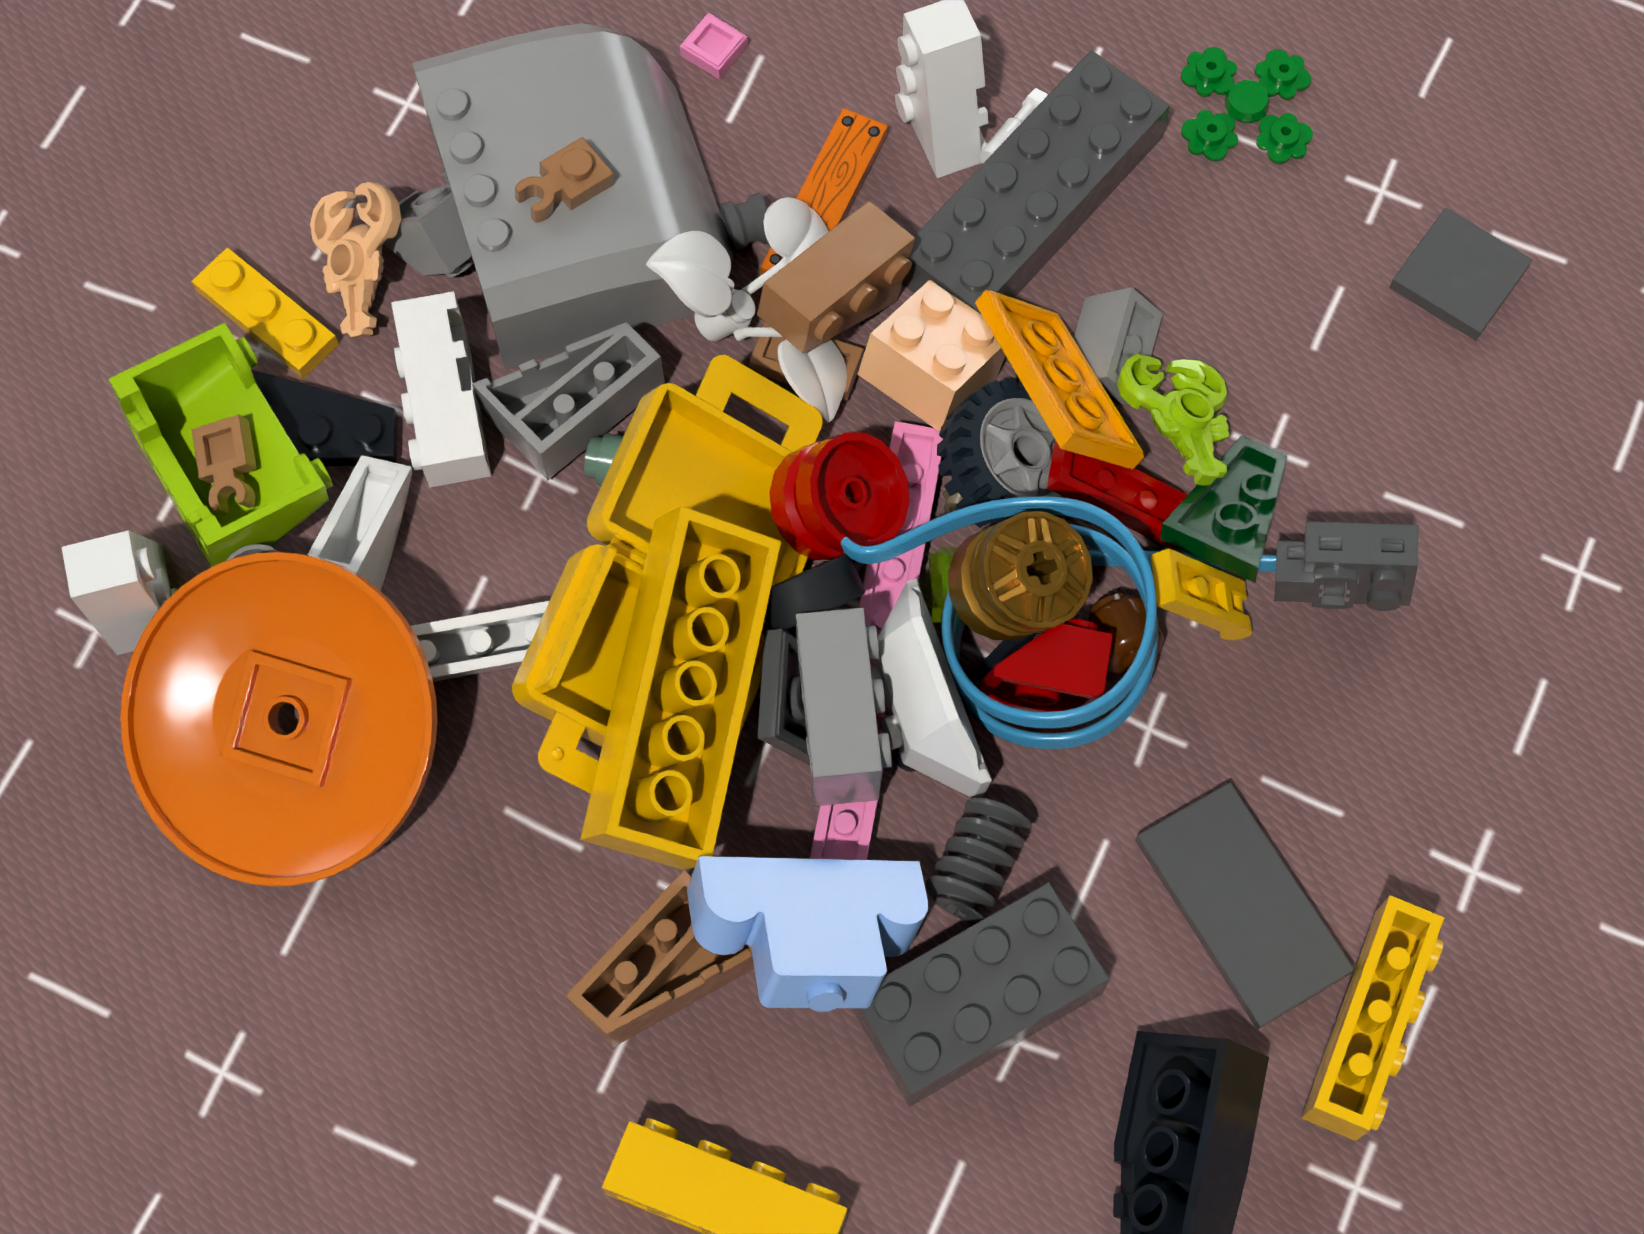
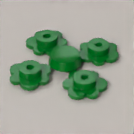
[1181,47,1313,164]

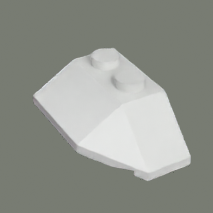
[869,579,992,798]

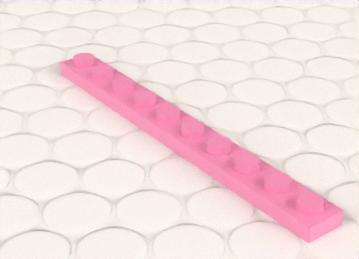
[810,421,943,860]

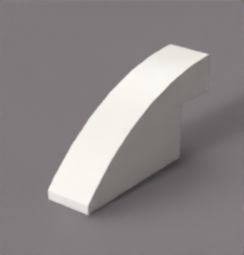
[307,455,412,591]

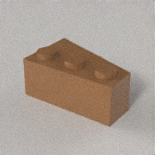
[757,201,915,353]

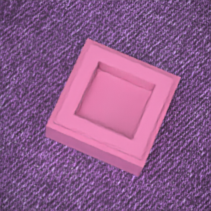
[680,12,748,80]

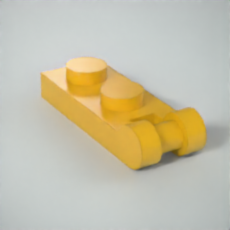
[1150,548,1252,640]

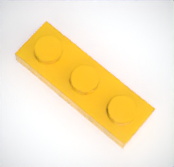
[191,247,339,379]

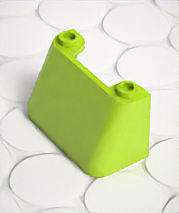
[108,322,333,567]

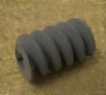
[925,798,1033,925]

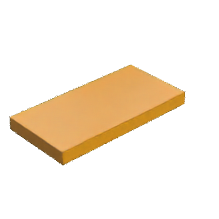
[975,290,1145,469]

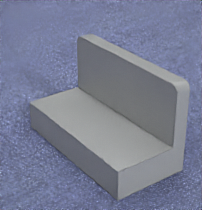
[1073,287,1163,404]

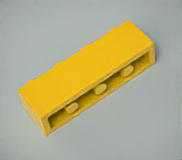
[602,1118,848,1234]

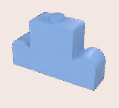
[687,856,928,1012]

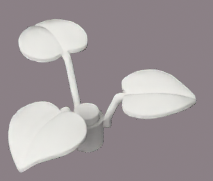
[646,197,847,424]

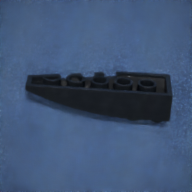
[1113,1031,1269,1234]

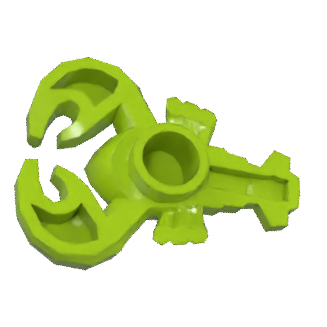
[1117,354,1229,485]

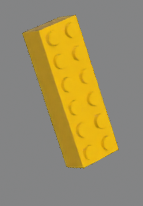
[580,506,781,870]

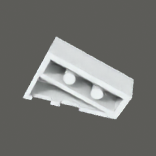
[391,291,491,488]

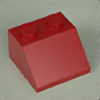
[976,619,1113,712]

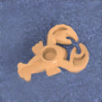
[310,182,401,338]

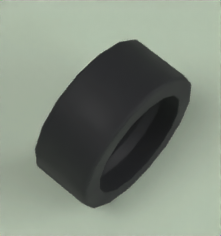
[764,554,865,630]

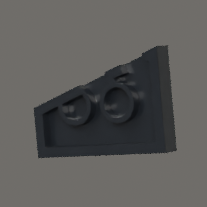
[251,370,398,467]

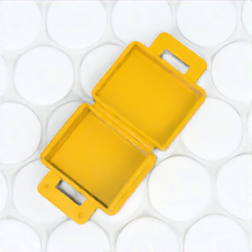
[512,355,823,794]

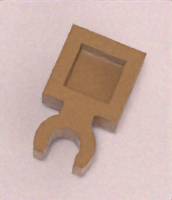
[515,137,614,222]
[191,414,257,515]

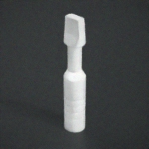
[979,88,1048,164]

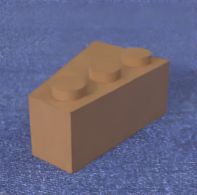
[565,870,754,1047]

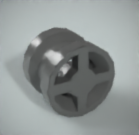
[720,193,768,253]

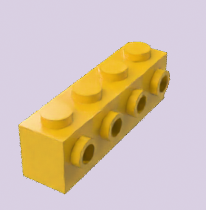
[1301,895,1445,1141]

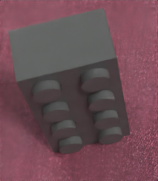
[852,882,1110,1107]

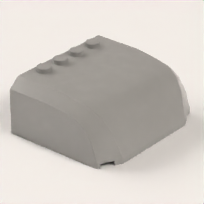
[412,23,734,370]

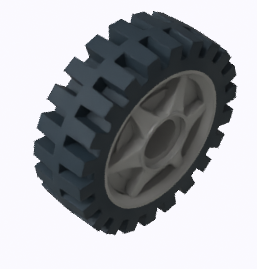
[937,378,1070,528]

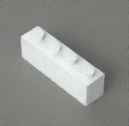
[411,601,549,682]

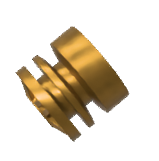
[948,512,1093,641]

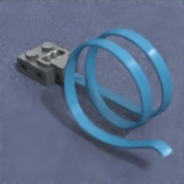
[841,497,1419,749]

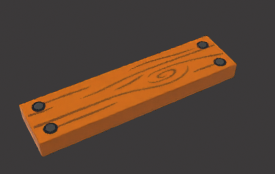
[760,108,888,275]

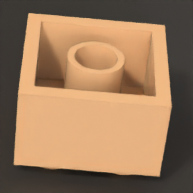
[857,280,1006,432]

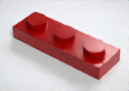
[1047,441,1187,550]

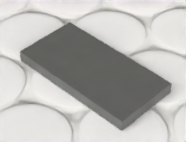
[1135,782,1355,1030]

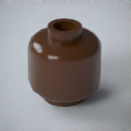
[1086,593,1164,674]

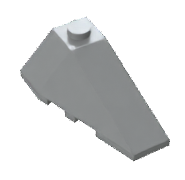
[368,172,473,277]

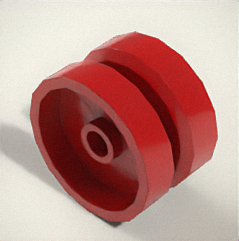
[769,432,910,560]

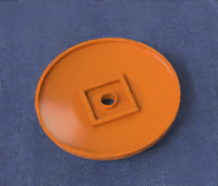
[120,552,437,886]

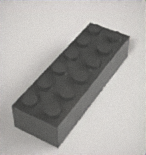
[902,50,1170,314]

